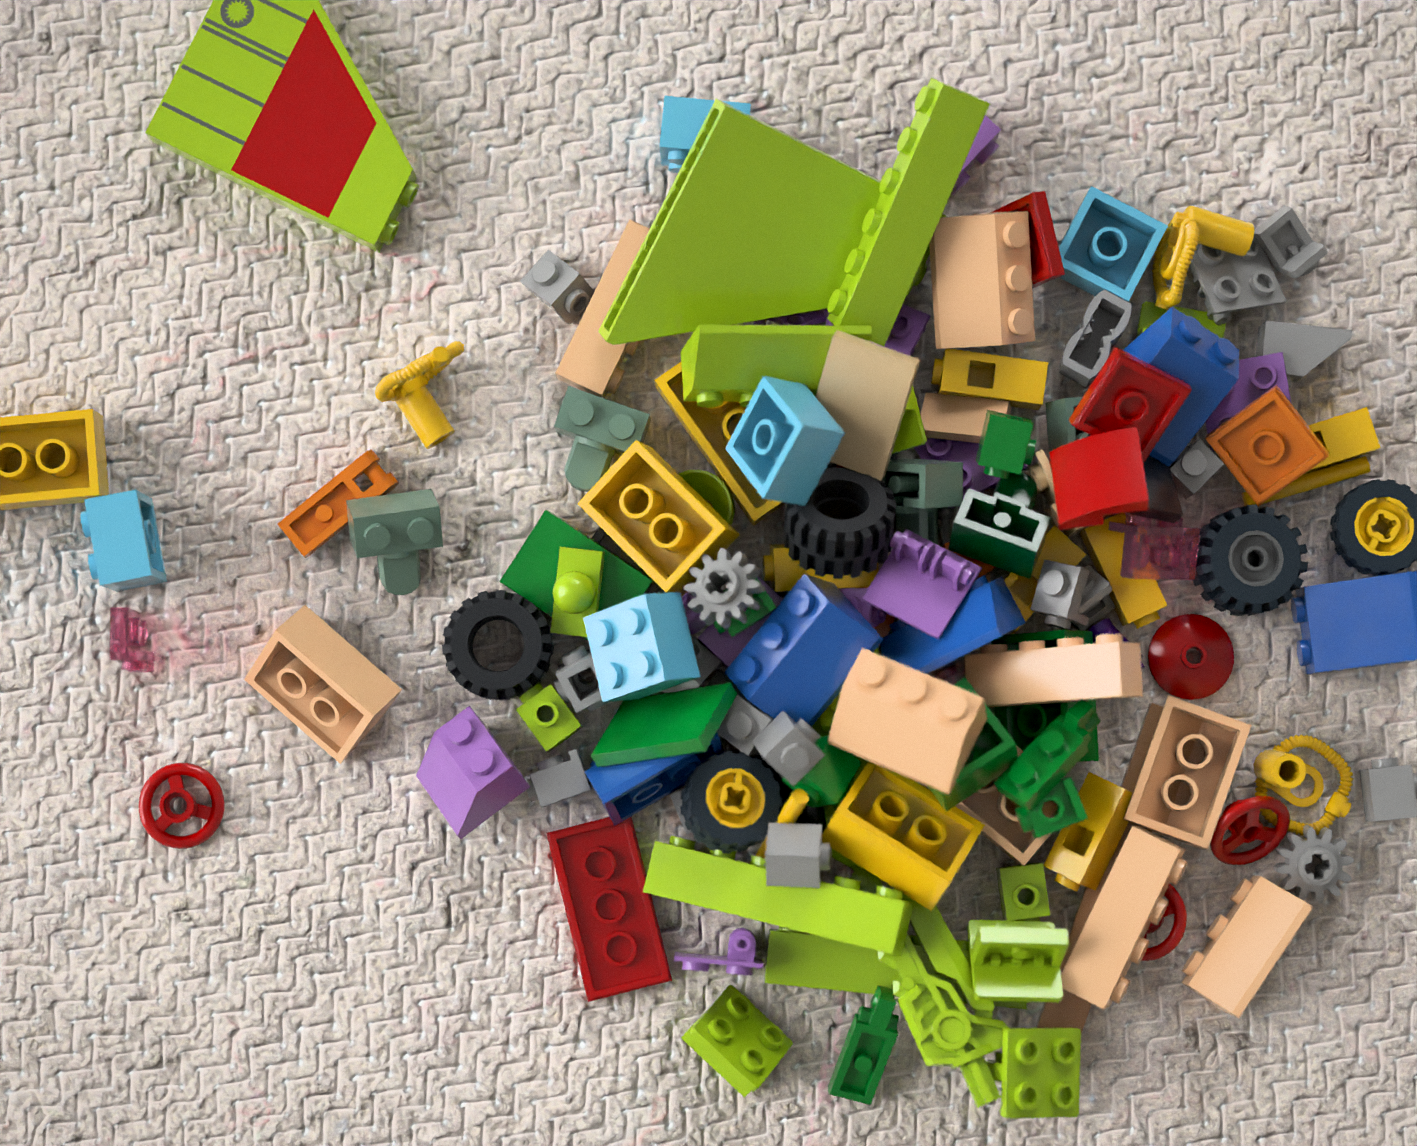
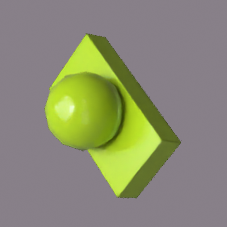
[550,547,605,637]

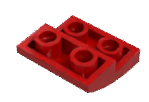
[1049,427,1149,530]

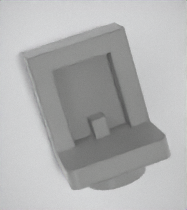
[1254,205,1328,278]
[520,250,595,325]
[1030,559,1089,630]
[1072,565,1116,631]

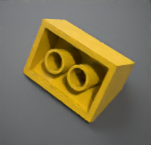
[822,761,985,911]

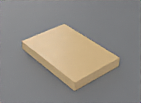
[816,330,920,481]

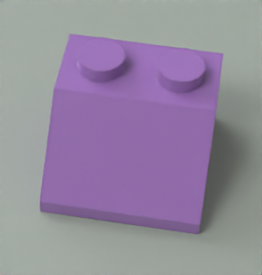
[416,706,530,839]

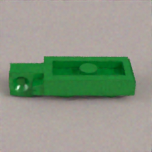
[994,699,1101,812]
[828,985,899,1105]

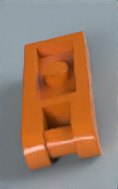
[277,449,399,558]

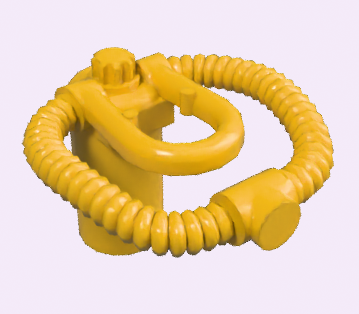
[1152,206,1254,310]
[375,341,464,449]
[1253,734,1354,836]

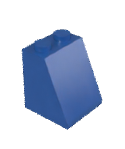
[1123,307,1239,466]
[1291,571,1417,675]

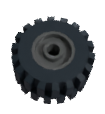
[1189,505,1308,616]

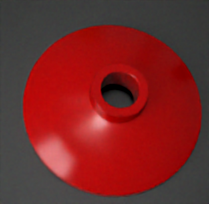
[1148,614,1234,700]

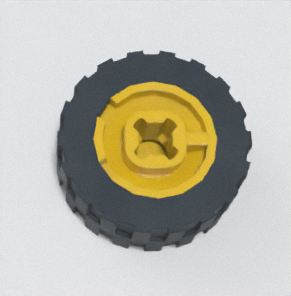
[1330,479,1417,576]
[680,751,782,853]

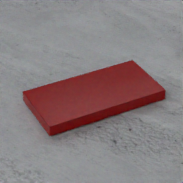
[546,816,673,1002]

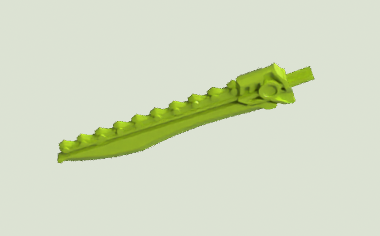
[812,716,1009,1108]

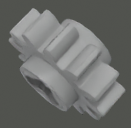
[684,548,765,629]
[1273,825,1354,903]

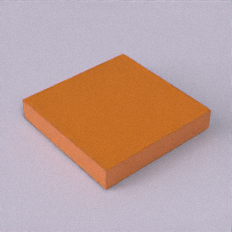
[1205,385,1329,506]

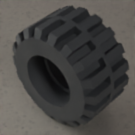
[784,464,896,579]
[442,590,554,701]

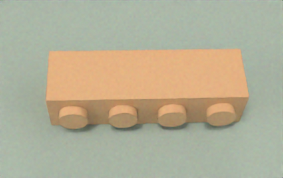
[555,219,650,398]
[964,634,1143,708]
[1061,826,1188,1009]

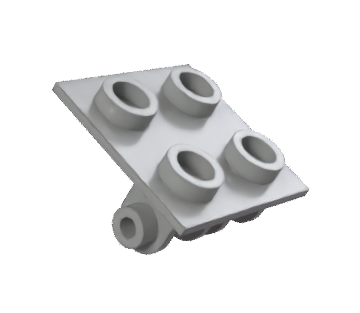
[1189,229,1287,325]

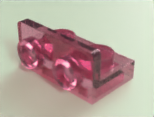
[1108,514,1200,580]
[110,607,165,673]

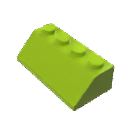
[681,325,872,407]

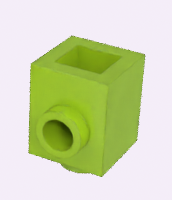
[516,683,583,752]
[996,862,1050,921]

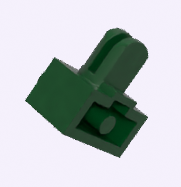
[948,472,1051,579]

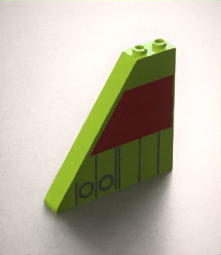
[145,0,419,253]

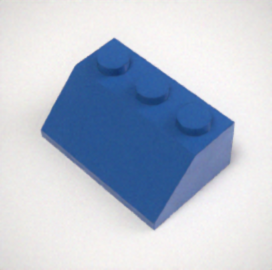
[725,573,884,727]
[880,575,1026,674]
[584,732,724,826]

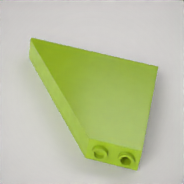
[598,98,948,345]

